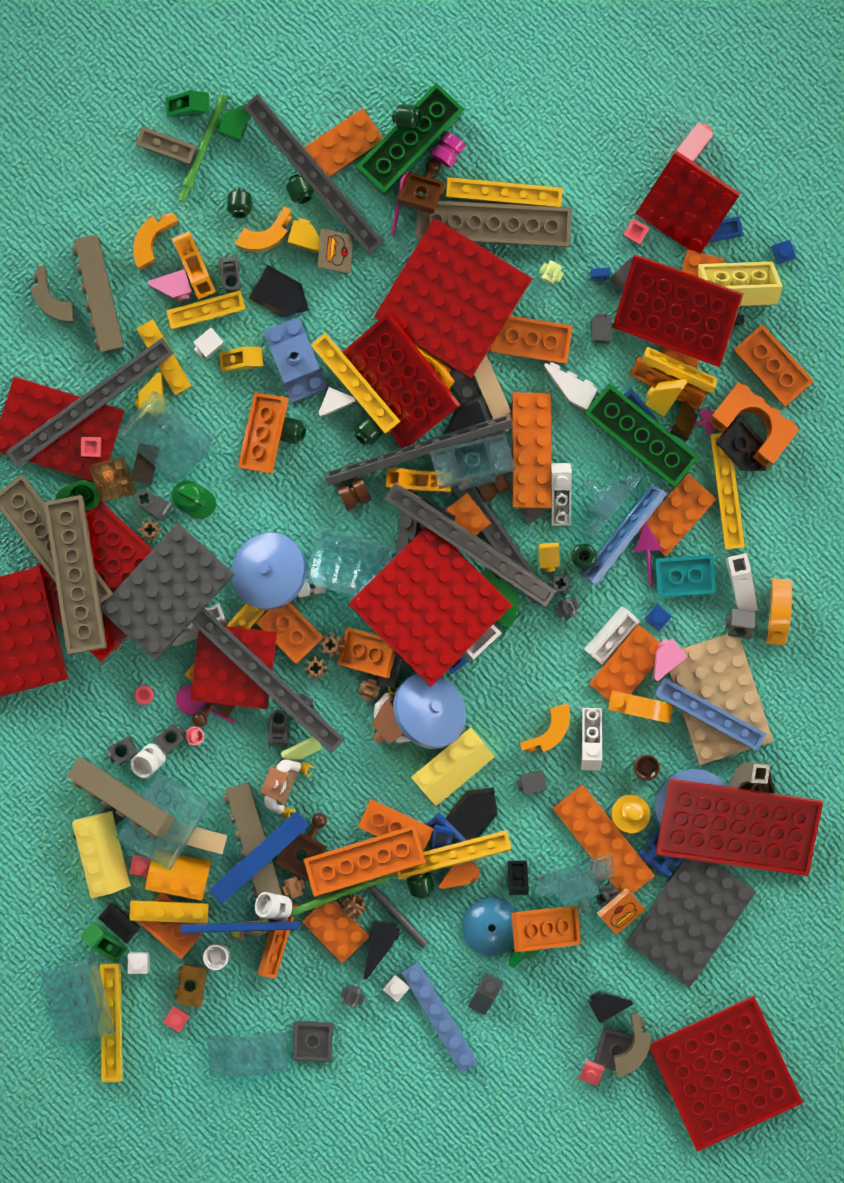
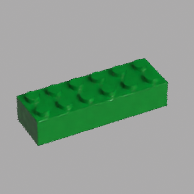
[356,83,464,197]
[584,383,699,488]

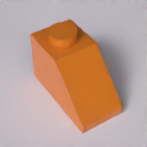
[438,861,481,889]

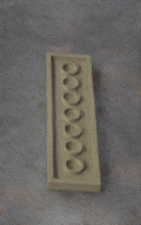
[416,201,572,247]
[0,474,114,606]
[44,495,107,655]

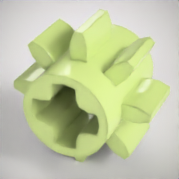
[539,261,564,285]

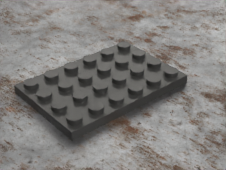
[101,522,235,661]
[626,859,756,987]

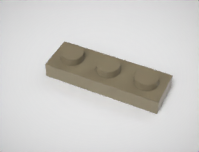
[136,126,197,165]

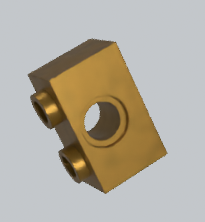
[175,964,207,1008]

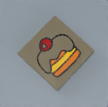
[318,229,353,274]

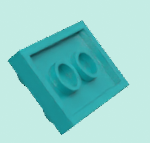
[655,555,716,597]

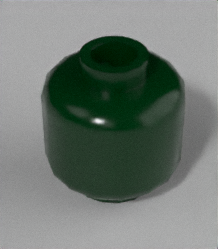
[392,104,422,130]
[286,174,314,204]
[227,188,252,218]
[355,416,383,445]
[280,417,306,444]
[571,543,597,569]
[407,872,434,899]

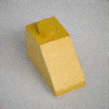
[288,218,320,253]
[219,347,264,372]
[135,372,164,414]
[645,379,687,417]
[538,542,560,572]

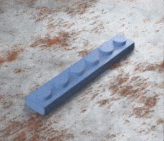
[581,484,667,585]
[654,678,766,751]
[401,962,478,1073]

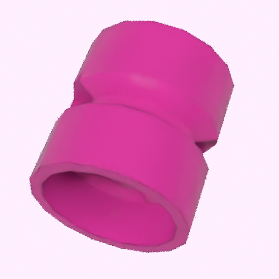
[431,132,466,168]

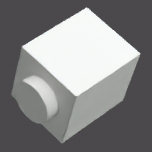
[193,328,225,359]
[128,952,150,974]

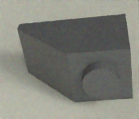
[468,971,503,1015]

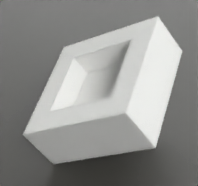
[383,974,410,1002]

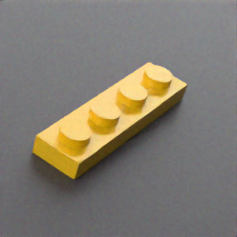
[166,290,246,330]
[136,319,192,396]
[642,346,717,393]
[130,900,209,923]

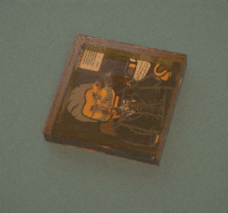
[90,457,136,503]

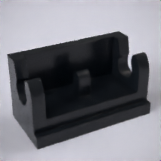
[98,902,141,944]

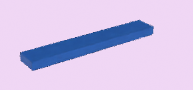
[209,811,310,904]
[180,920,299,933]

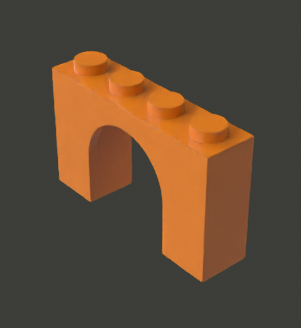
[707,382,800,469]

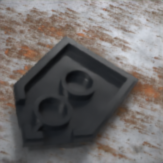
[249,265,309,317]
[444,396,491,457]
[716,416,766,471]
[445,787,497,840]

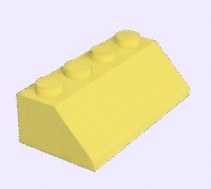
[698,262,782,306]
[411,727,495,806]
[72,811,131,898]

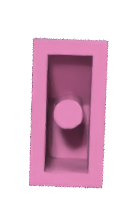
[148,269,193,301]
[653,638,687,681]

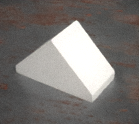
[319,387,356,418]

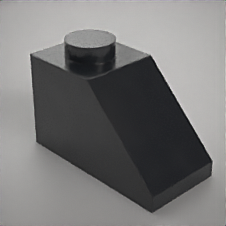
[587,991,633,1023]

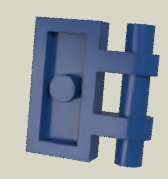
[638,828,684,878]

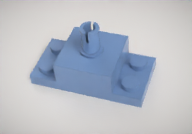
[263,317,328,403]

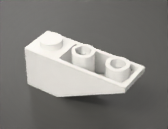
[544,362,597,411]
[551,463,572,526]
[725,553,758,612]
[581,708,602,771]

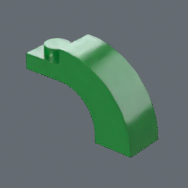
[481,568,518,630]

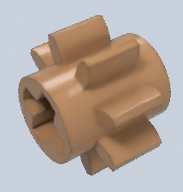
[138,518,163,542]
[320,633,346,657]
[304,656,328,680]
[358,678,381,702]
[280,876,306,899]
[341,894,366,919]

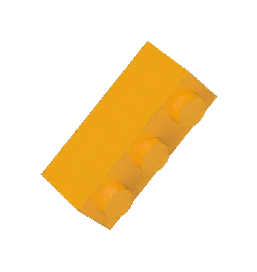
[145,850,212,900]

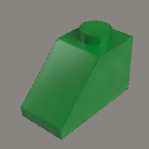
[166,90,210,117]
[216,104,251,143]
[81,921,128,963]

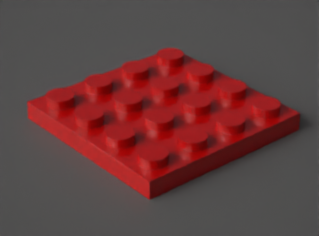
[635,151,741,254]
[190,626,277,710]

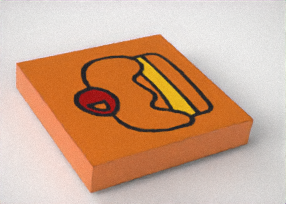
[597,888,645,935]

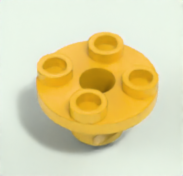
[611,795,650,834]

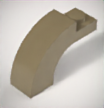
[31,265,75,323]
[729,763,770,790]
[613,1012,651,1077]

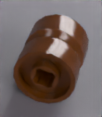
[473,468,509,503]
[337,477,372,511]
[633,754,660,780]

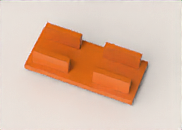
[358,799,434,851]

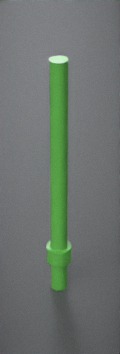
[178,93,228,203]
[290,872,398,917]

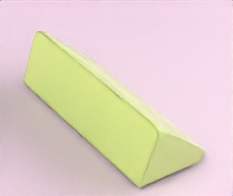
[281,737,322,762]

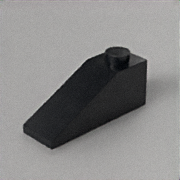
[363,919,400,979]

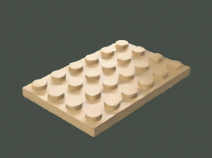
[669,634,773,765]

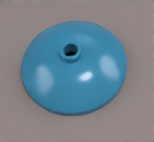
[462,898,516,956]

